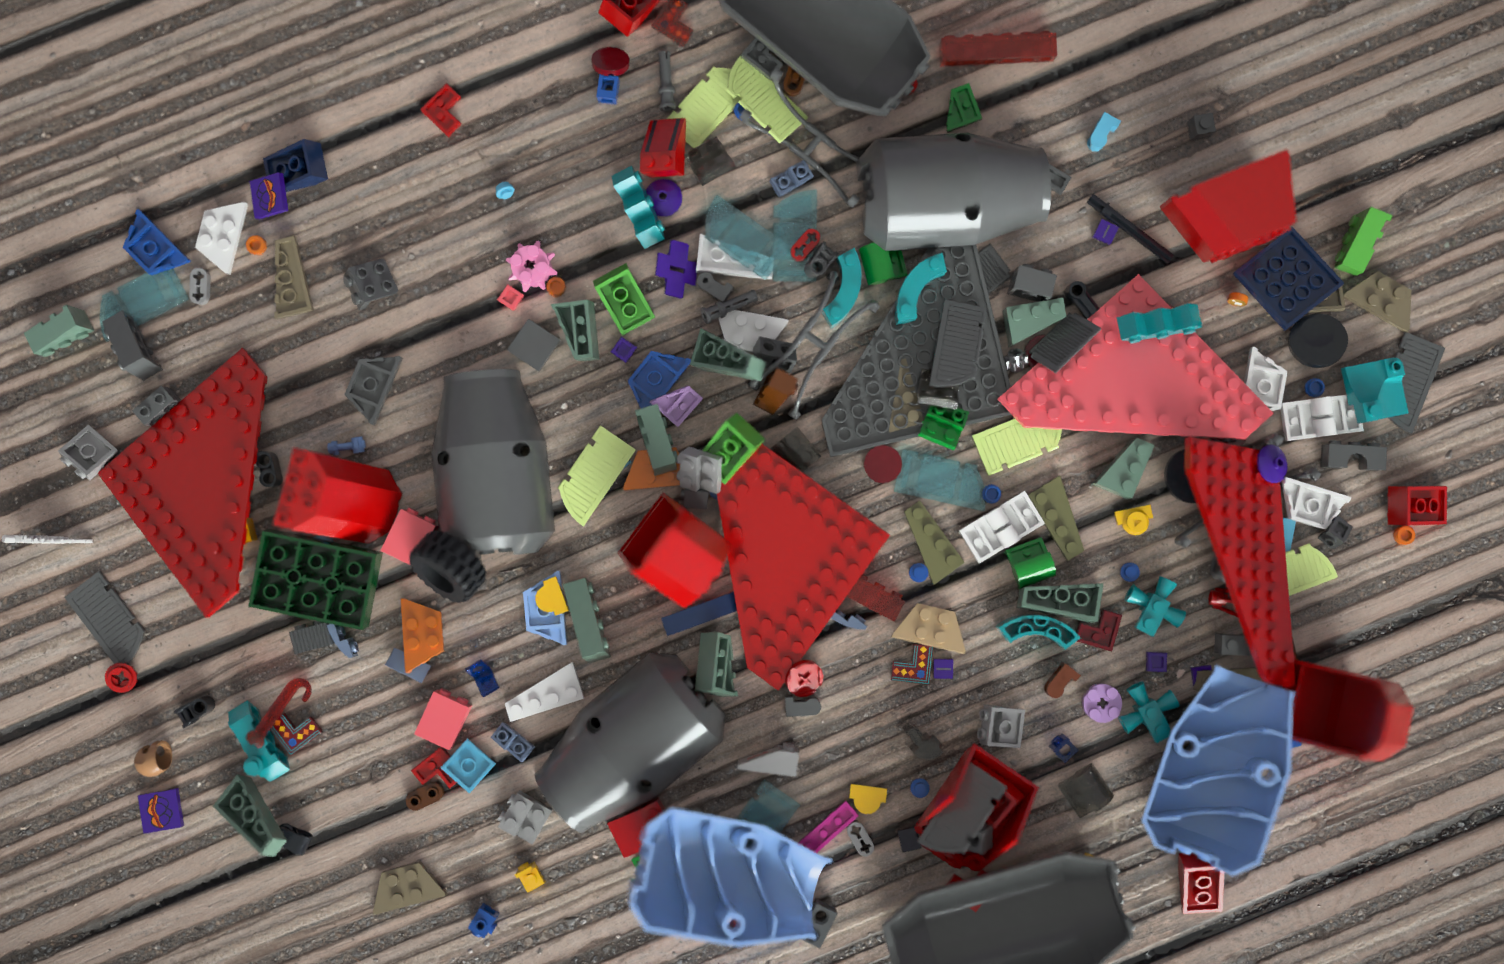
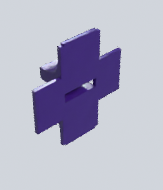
[655,240,697,299]

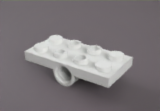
[1280,395,1364,441]
[958,491,1045,564]

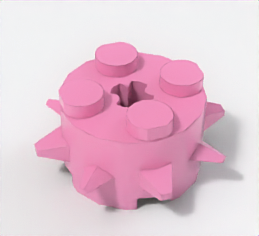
[506,241,557,292]

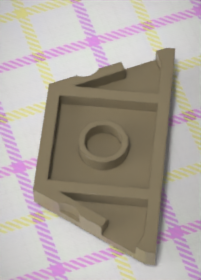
[1343,271,1411,332]
[373,861,447,915]

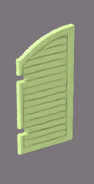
[726,56,808,143]
[667,66,741,151]
[972,419,1062,476]
[558,425,636,527]
[1286,543,1338,596]

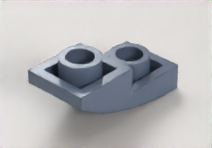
[769,160,814,197]
[831,609,867,630]
[327,624,359,658]
[385,648,431,683]
[491,722,535,762]

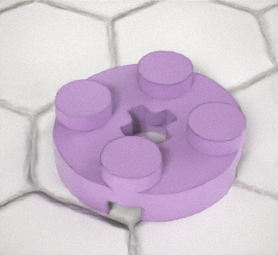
[1082,683,1122,723]

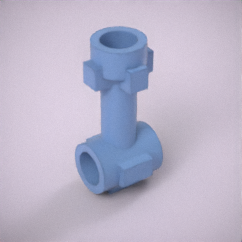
[327,436,366,455]

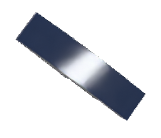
[661,592,737,636]

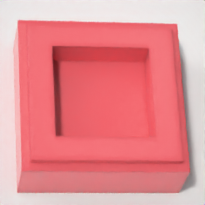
[497,284,524,311]

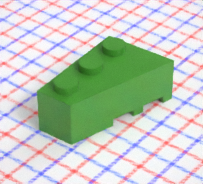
[1334,207,1393,276]

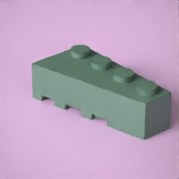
[690,328,766,381]
[563,578,611,664]
[213,774,287,856]

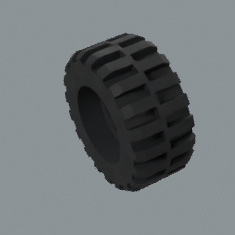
[409,531,486,603]

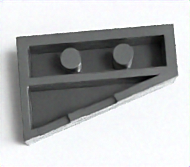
[102,310,163,381]

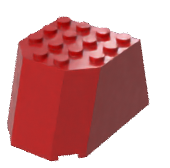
[1160,149,1297,264]
[617,492,732,608]
[1282,660,1414,761]

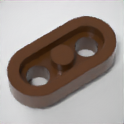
[783,66,805,97]
[406,782,444,811]

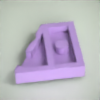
[650,385,703,427]

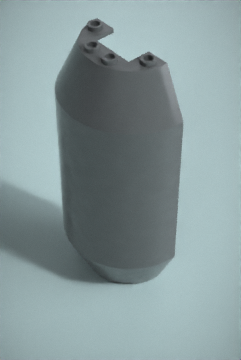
[718,0,931,117]
[881,851,1135,964]

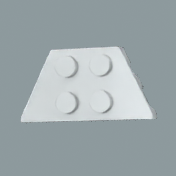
[195,202,248,275]
[718,310,788,353]
[1244,347,1287,411]
[1282,477,1351,529]

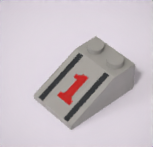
[737,742,799,777]

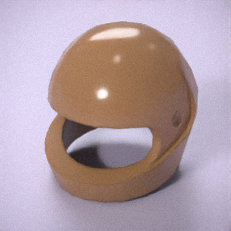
[134,741,172,777]

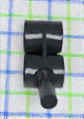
[256,450,283,487]

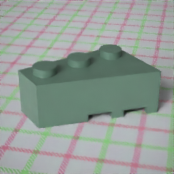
[551,299,599,361]
[1092,438,1155,499]
[695,632,738,697]

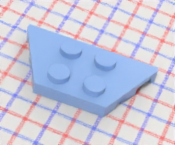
[523,571,567,645]

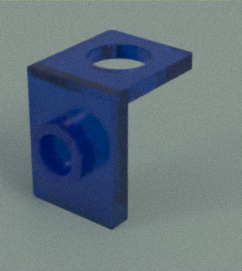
[465,659,500,697]
[1048,733,1078,763]

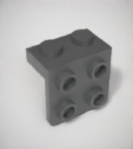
[343,259,398,310]

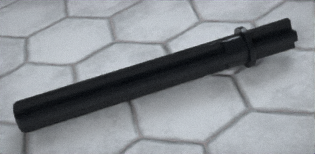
[1086,194,1174,263]

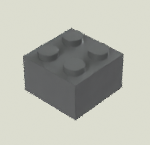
[1007,264,1057,302]

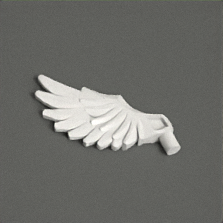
[2,535,93,544]

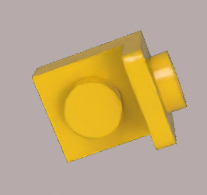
[515,861,546,893]

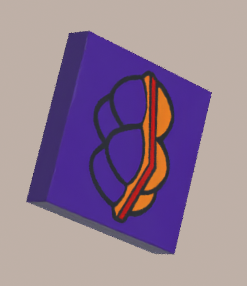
[250,172,288,219]
[138,788,184,834]

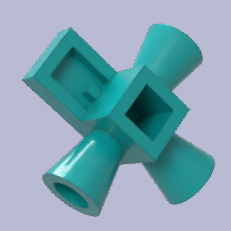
[1124,576,1186,637]
[1118,681,1180,743]

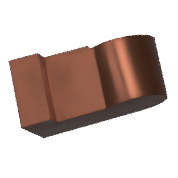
[1044,662,1081,698]

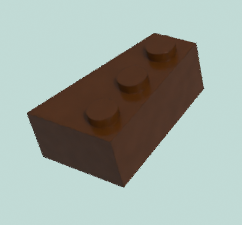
[752,368,799,415]

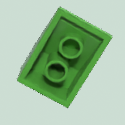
[593,263,655,335]
[702,413,765,485]

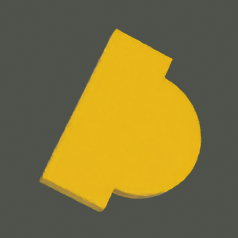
[1114,504,1153,535]
[535,576,569,616]
[849,784,887,814]

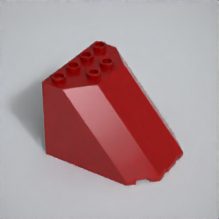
[273,447,403,544]
[914,743,1039,872]

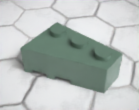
[1002,298,1067,347]
[24,305,94,357]
[635,404,678,476]

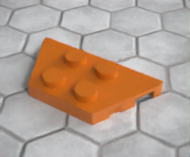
[623,447,680,491]
[401,598,444,673]

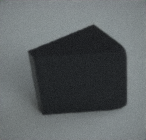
[897,827,921,853]

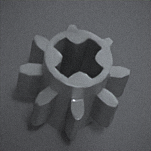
[1004,348,1028,372]

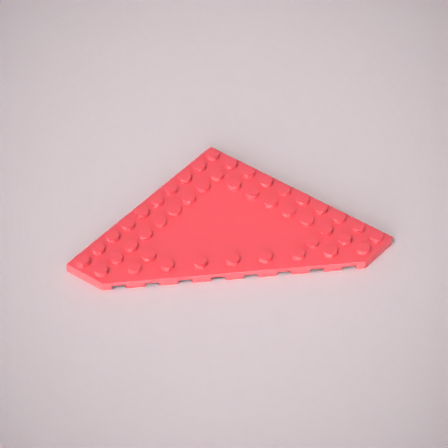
[997,274,1274,440]

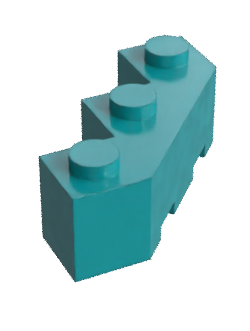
[612,165,665,249]
[1117,303,1202,343]
[228,700,290,782]

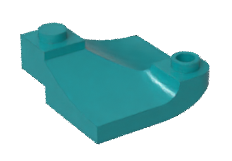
[1341,357,1409,424]

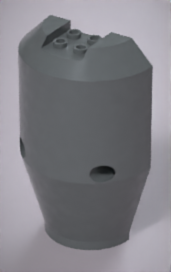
[856,133,1051,251]
[431,369,555,558]
[535,652,726,833]

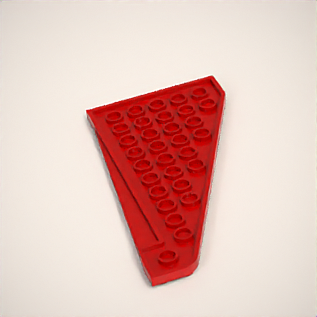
[1185,437,1295,687]

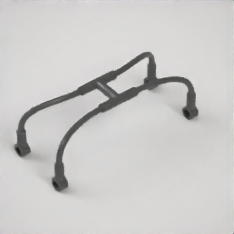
[739,68,860,207]
[747,271,880,420]
[1174,433,1321,583]

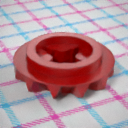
[105,662,138,693]

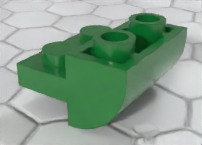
[859,242,908,286]
[918,397,969,450]
[1005,537,1056,589]

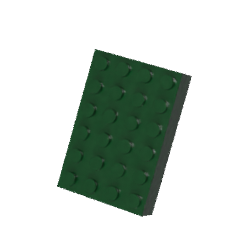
[248,529,383,630]

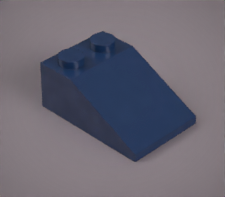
[263,139,328,192]

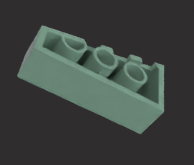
[1016,583,1104,623]

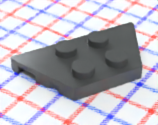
[345,356,403,426]

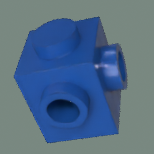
[468,903,499,938]

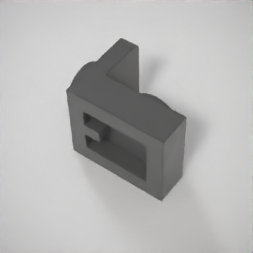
[1318,516,1353,549]

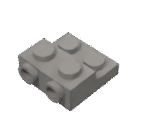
[58,425,118,480]
[677,446,722,494]
[977,705,1025,748]
[497,790,553,845]

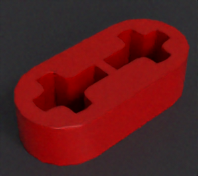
[790,229,820,262]

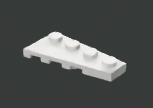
[696,234,774,280]
[505,662,584,722]

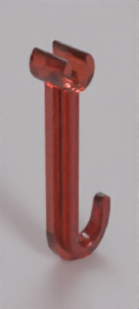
[246,678,312,749]

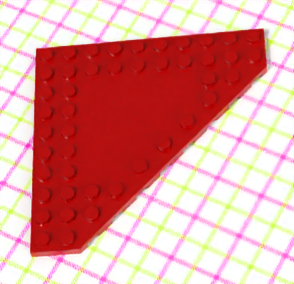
[97,348,268,618]
[717,443,891,691]

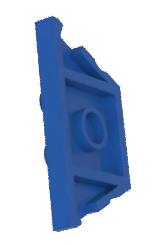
[123,209,191,275]
[628,351,691,408]

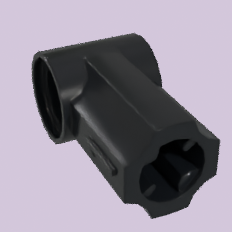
[1065,281,1100,319]

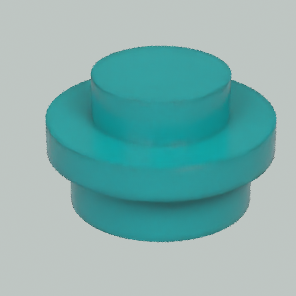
[243,756,264,776]

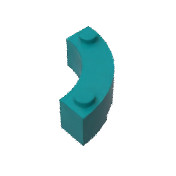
[822,248,862,328]
[895,253,947,325]
[995,614,1081,650]

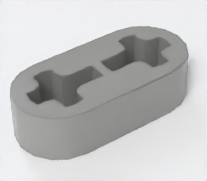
[189,268,211,305]
[847,820,874,856]

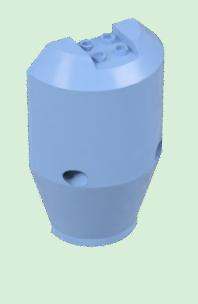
[1141,665,1295,876]
[629,808,832,947]

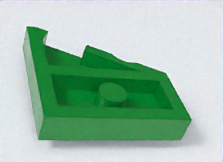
[946,83,982,133]

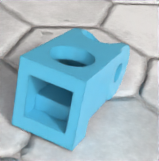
[1087,112,1121,152]

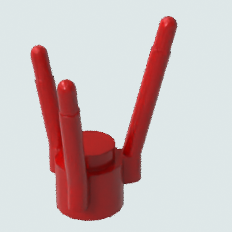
[1208,588,1238,617]

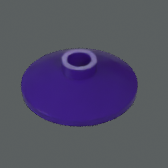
[646,179,682,217]
[1257,445,1288,483]

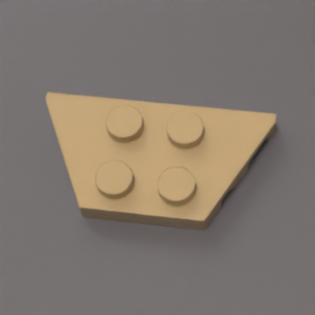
[892,603,966,654]

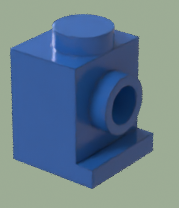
[596,74,620,105]

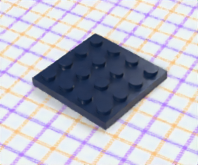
[1233,227,1345,331]

